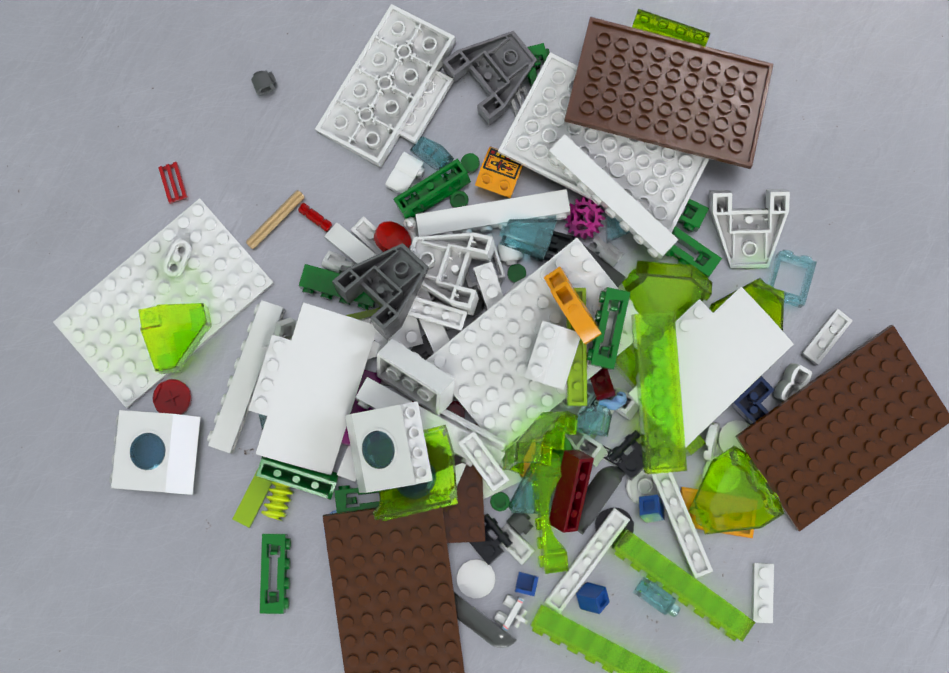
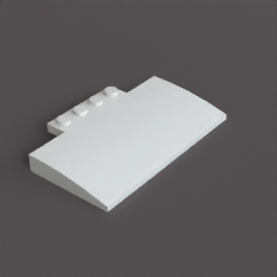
[315,4,457,167]
[627,287,794,451]
[248,302,377,475]

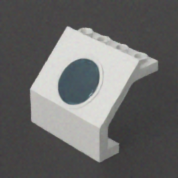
[345,401,433,493]
[109,410,200,495]

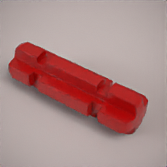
[298,203,332,231]

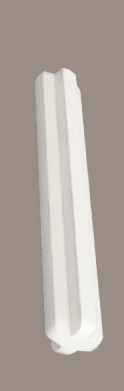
[439,409,507,452]

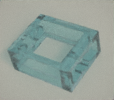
[764,250,817,308]

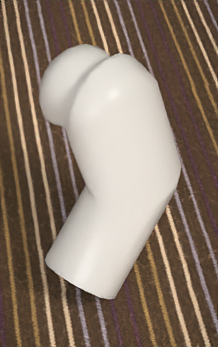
[403,217,419,243]

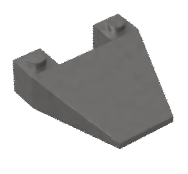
[442,31,537,125]
[332,243,429,340]

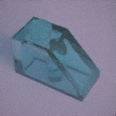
[410,136,454,171]
[566,405,612,437]

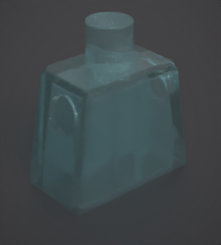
[633,577,681,617]

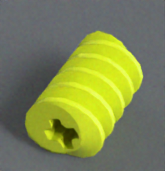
[261,481,294,521]

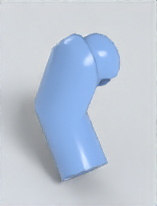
[598,391,627,410]

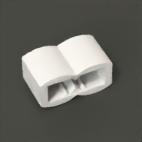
[385,152,425,198]
[774,363,812,401]

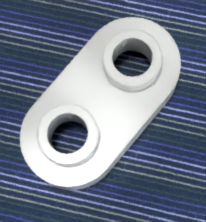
[163,240,192,277]

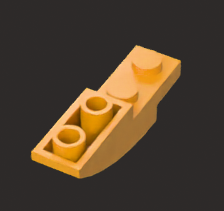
[544,267,602,345]

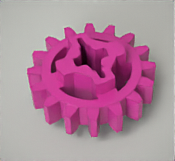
[564,197,605,239]

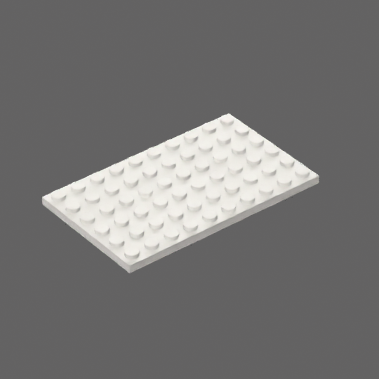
[498,52,709,233]
[53,198,274,408]
[426,238,650,447]

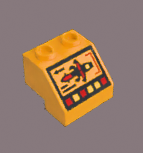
[475,146,523,198]

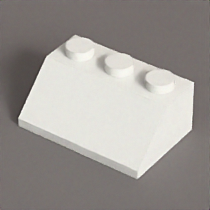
[524,321,580,390]

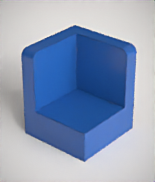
[639,494,665,523]
[514,572,539,596]
[576,582,610,614]

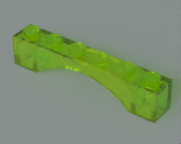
[530,452,569,574]

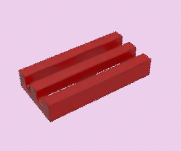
[158,162,188,204]

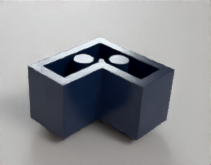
[731,376,775,425]

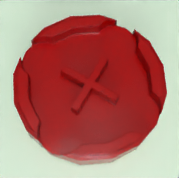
[374,221,411,252]
[152,379,192,415]

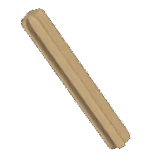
[246,190,304,249]

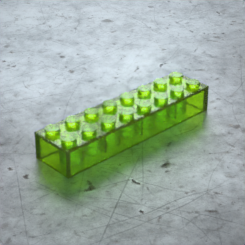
[631,311,687,474]

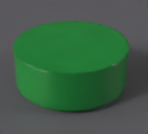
[461,153,480,173]
[450,190,469,208]
[507,264,526,283]
[490,492,510,511]

